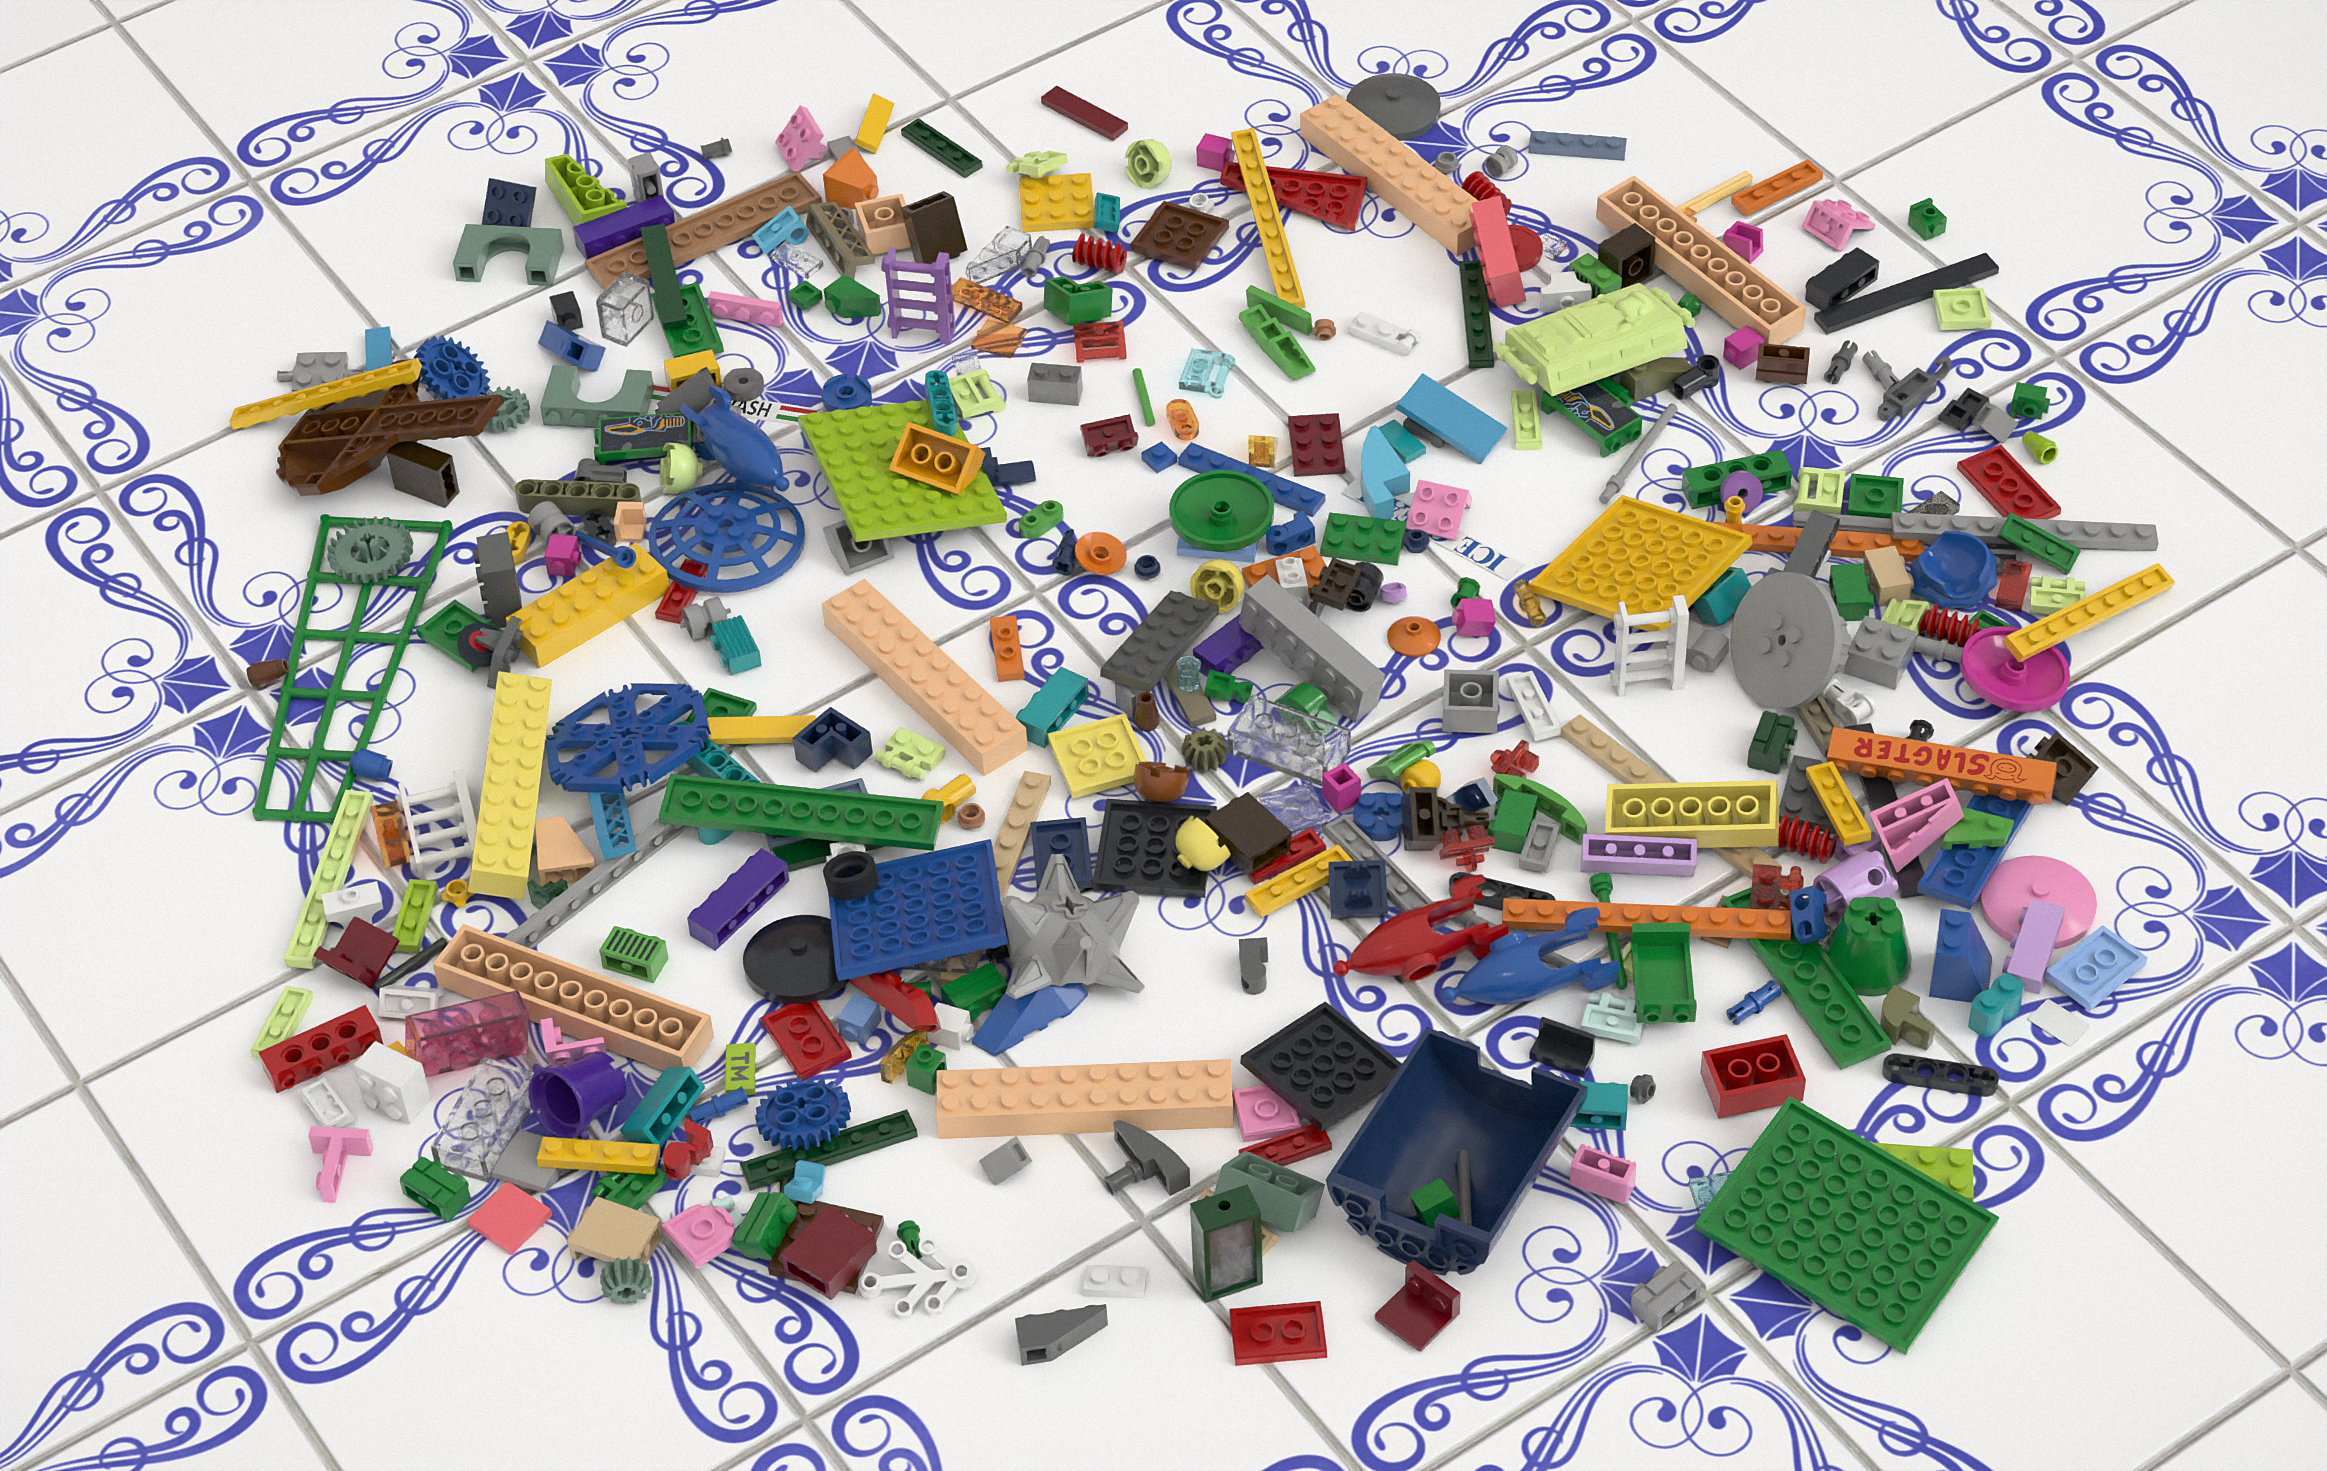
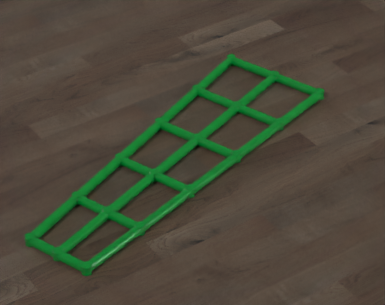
[252,514,453,825]

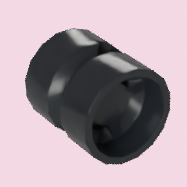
[1346,562,1384,612]

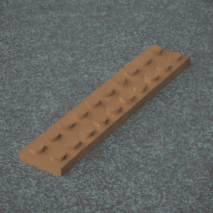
[584,171,822,295]

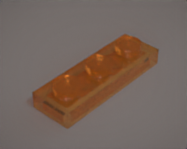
[952,277,1023,324]

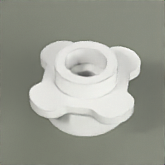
[1185,193,1214,213]

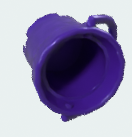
[528,1051,626,1140]

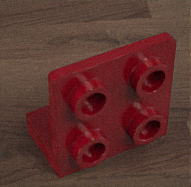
[313,916,400,989]
[1375,1259,1461,1352]

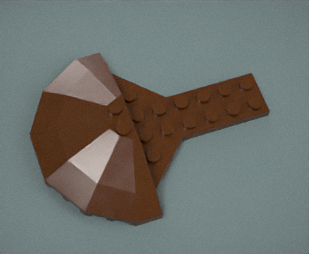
[276,359,503,496]

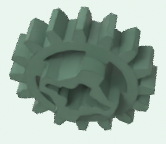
[480,386,530,432]

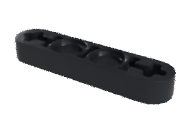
[1448,872,1556,911]
[1882,1053,1999,1097]

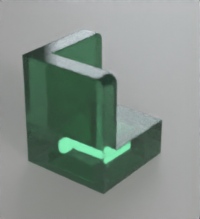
[527,878,568,910]

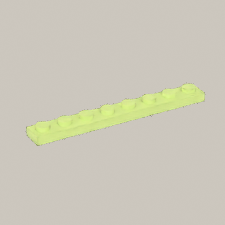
[284,790,374,969]

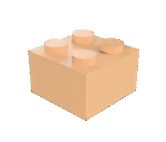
[855,193,911,255]

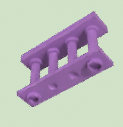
[881,247,956,345]

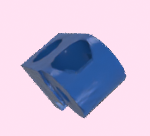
[1266,510,1316,556]
[1790,886,1827,945]

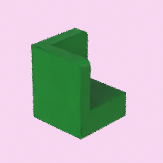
[1409,1178,1459,1229]

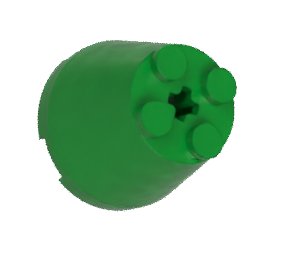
[1825,897,1912,997]

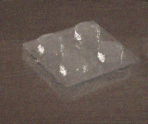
[1259,782,1328,836]

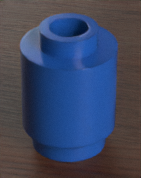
[350,748,393,782]

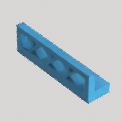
[588,792,637,860]

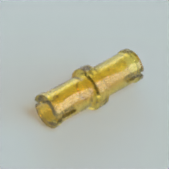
[1513,579,1547,627]

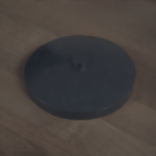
[743,915,849,1004]

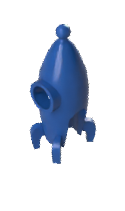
[679,386,790,492]
[1440,907,1620,1005]

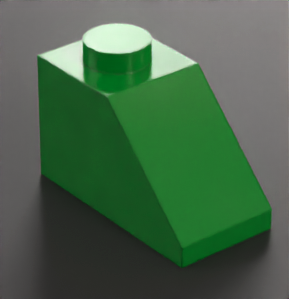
[823,274,882,318]

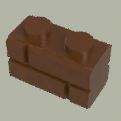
[1755,343,1810,385]

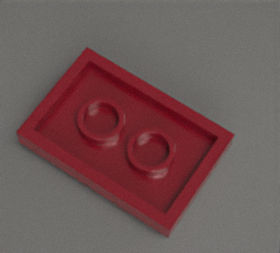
[1288,413,1345,477]

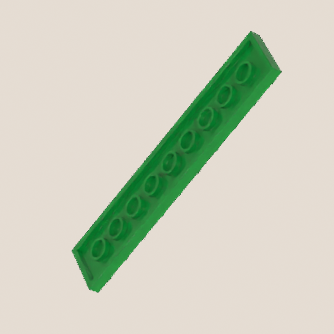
[658,774,944,851]

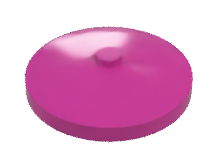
[1960,626,2070,712]

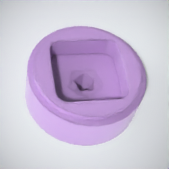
[1380,582,1407,603]

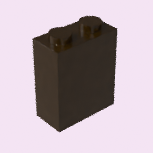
[901,191,968,264]
[386,441,460,508]
[1205,792,1292,876]

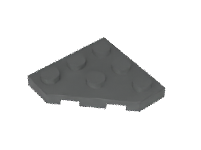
[1779,755,1865,835]

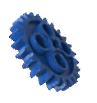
[413,335,491,400]
[755,1077,851,1151]

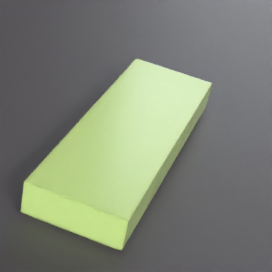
[1511,390,1542,450]
[250,985,314,1058]

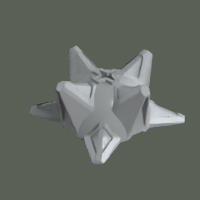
[1001,854,1145,999]

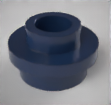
[1403,529,1430,554]
[1134,555,1161,579]

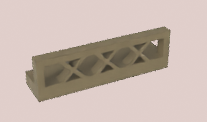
[806,201,875,279]

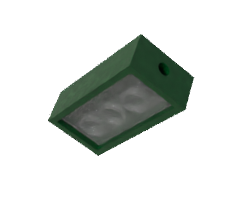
[1190,1184,1263,1303]

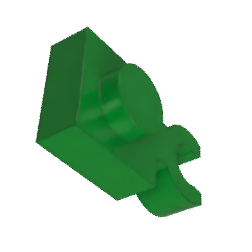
[1203,670,1253,704]

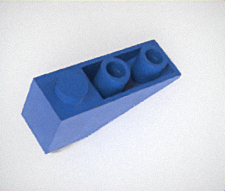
[538,320,606,371]

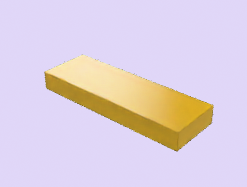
[854,93,895,154]

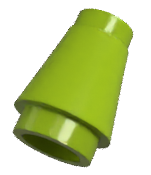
[2022,431,2058,464]

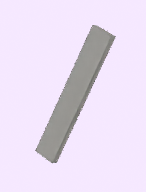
[1323,814,1448,931]

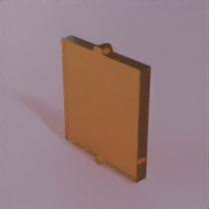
[971,319,1027,359]

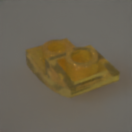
[879,1030,930,1084]

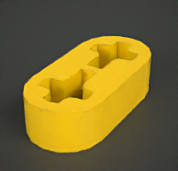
[506,521,532,565]

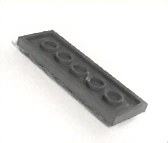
[1100,590,1219,693]

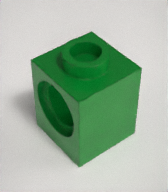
[905,1043,947,1096]

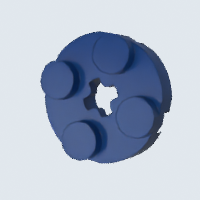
[821,374,872,412]
[1353,792,1403,842]

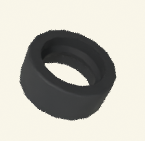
[823,851,879,900]

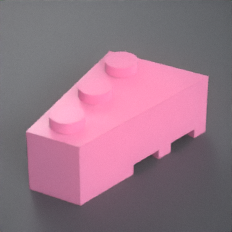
[1869,778,1964,873]

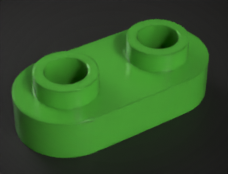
[1018,500,1064,539]

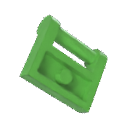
[1366,739,1436,780]

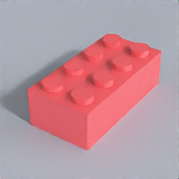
[1469,196,1527,308]

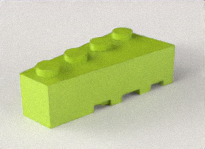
[545,154,627,226]

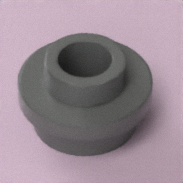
[1630,1074,1656,1104]

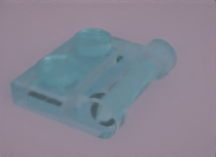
[1179,348,1236,399]

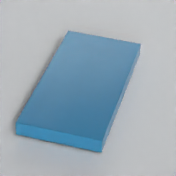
[1395,373,1508,464]

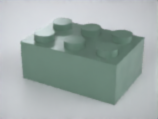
[1214,1151,1325,1232]

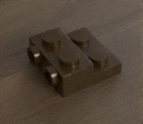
[2026,731,2099,806]

